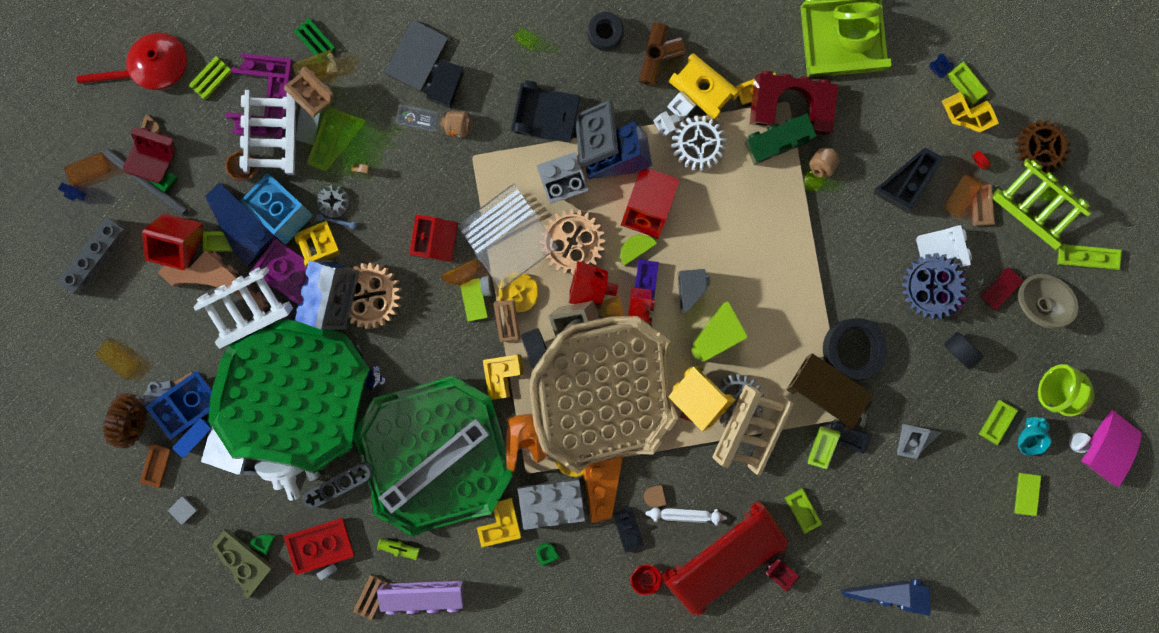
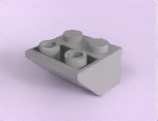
[536,152,589,204]

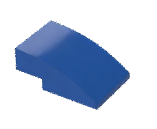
[145,371,212,439]

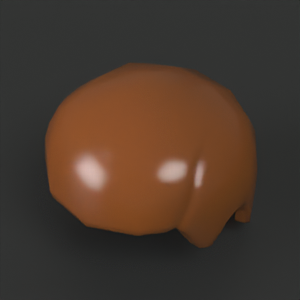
[225,151,258,181]

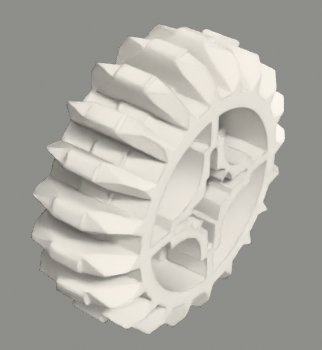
[671,116,726,171]

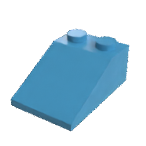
[239,172,314,245]

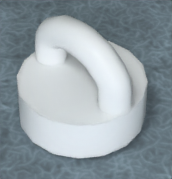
[1069,432,1091,453]

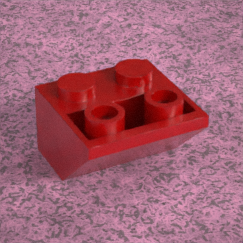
[409,214,458,263]

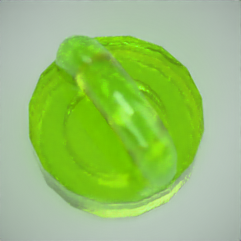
[804,171,825,191]

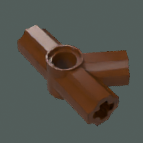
[639,22,686,86]

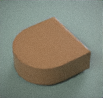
[644,484,666,507]

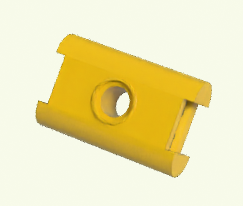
[669,53,740,120]

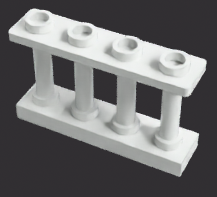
[240,90,297,175]
[193,267,293,349]

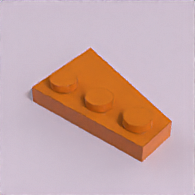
[583,456,623,523]

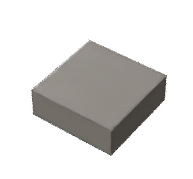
[168,496,198,525]

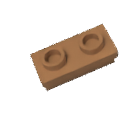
[284,66,333,118]

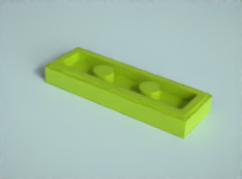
[1057,244,1122,270]

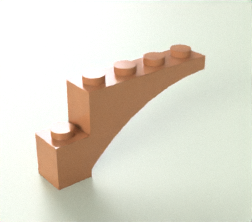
[158,250,269,312]

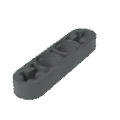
[303,462,374,509]

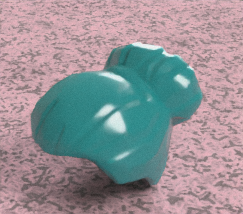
[1018,417,1052,456]

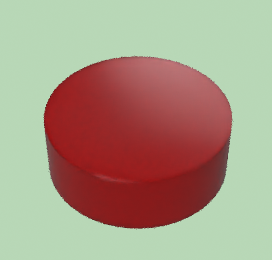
[972,150,991,170]

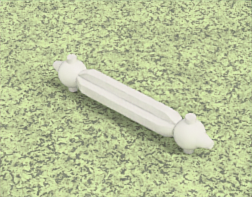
[646,507,727,526]

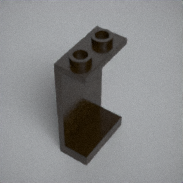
[786,353,874,431]

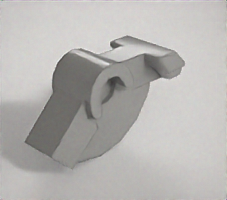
[141,381,172,406]

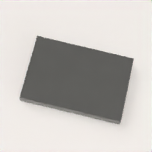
[385,19,448,92]
[576,100,618,167]

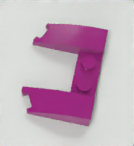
[225,53,295,139]

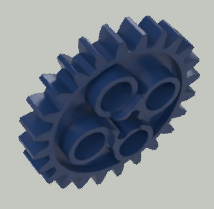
[901,253,969,319]

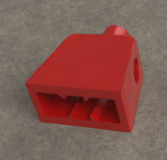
[569,261,618,305]

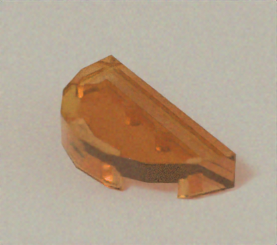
[440,258,479,286]

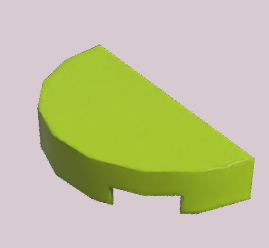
[621,235,657,266]

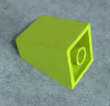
[690,301,748,361]

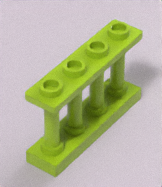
[993,158,1091,250]

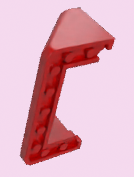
[662,501,789,616]

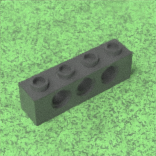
[57,217,131,295]

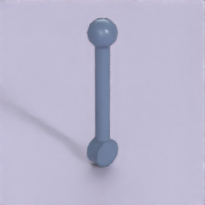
[316,214,357,230]

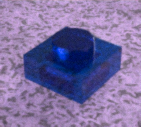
[58,182,87,201]

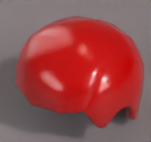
[630,564,662,596]

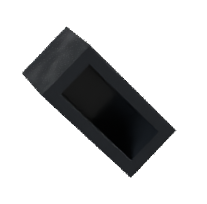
[425,59,464,109]

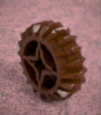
[1015,120,1071,174]
[103,393,147,448]

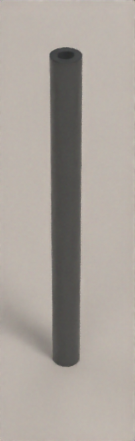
[103,149,187,216]

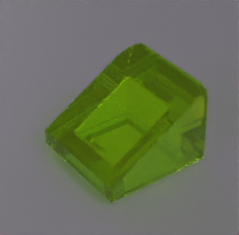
[514,28,538,50]

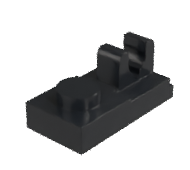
[613,507,644,552]

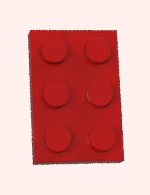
[284,517,355,575]

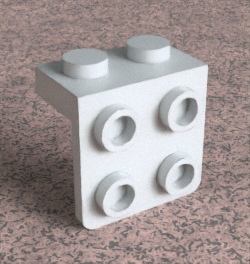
[916,225,972,275]

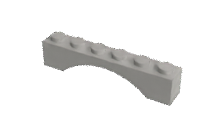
[378,418,490,514]

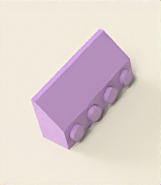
[377,580,464,615]

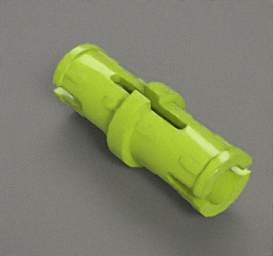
[377,537,420,561]

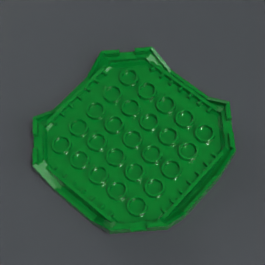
[208,319,370,474]
[353,376,513,537]

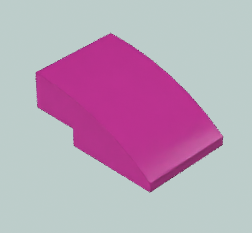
[1081,410,1142,487]

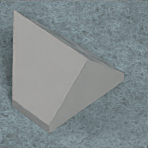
[897,424,942,459]

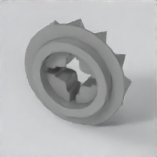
[316,185,349,218]

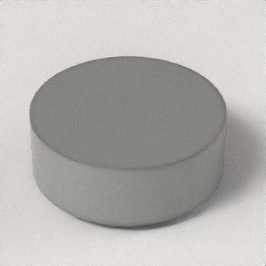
[480,276,493,297]
[316,563,337,580]

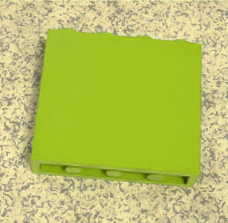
[800,0,891,78]

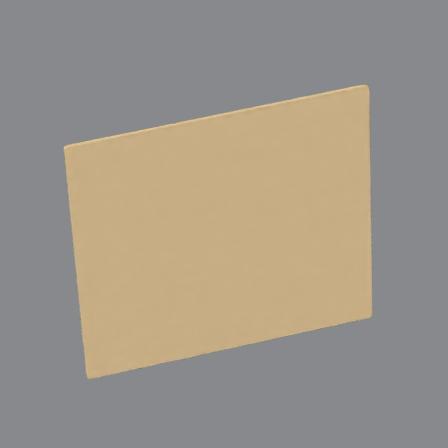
[472,102,838,474]

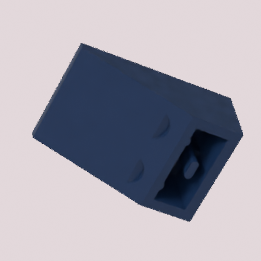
[586,121,652,179]

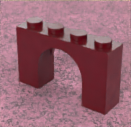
[749,71,838,135]

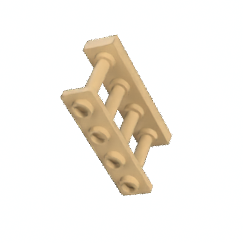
[712,384,794,475]

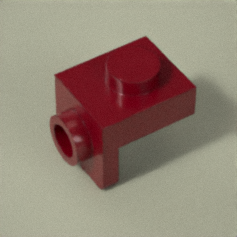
[765,558,800,593]

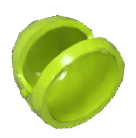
[833,2,882,54]
[1038,364,1095,417]

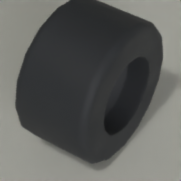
[587,12,624,51]
[944,331,984,370]

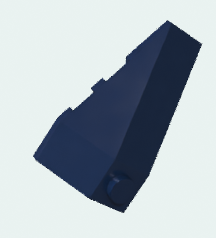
[205,183,277,267]
[840,579,931,616]

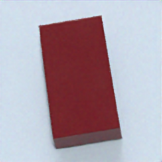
[980,267,1023,311]

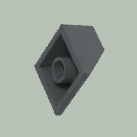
[677,269,710,313]

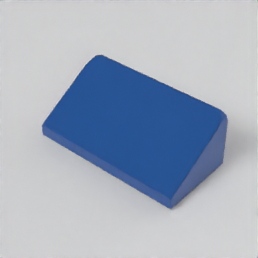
[173,418,211,458]

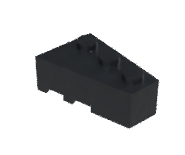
[873,147,943,214]

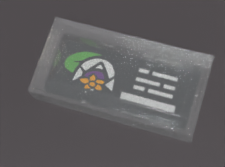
[395,104,439,133]

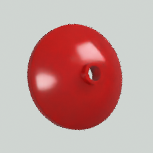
[126,33,188,90]

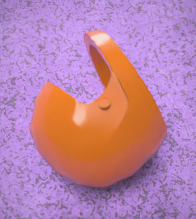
[506,414,549,471]

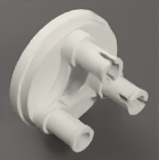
[255,460,320,501]

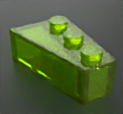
[307,107,366,173]

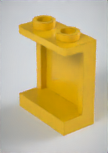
[669,366,735,431]

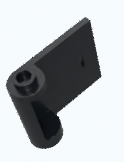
[511,80,580,143]

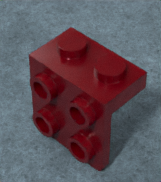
[123,127,177,183]

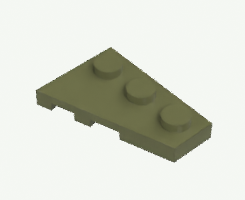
[212,529,273,599]

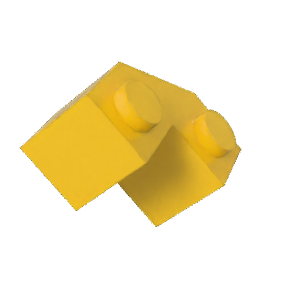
[941,92,999,132]

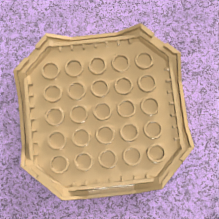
[529,316,678,474]

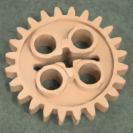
[539,209,605,275]
[348,263,403,329]

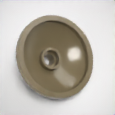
[1018,274,1078,329]

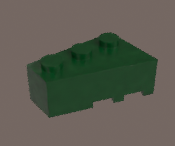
[745,114,816,165]

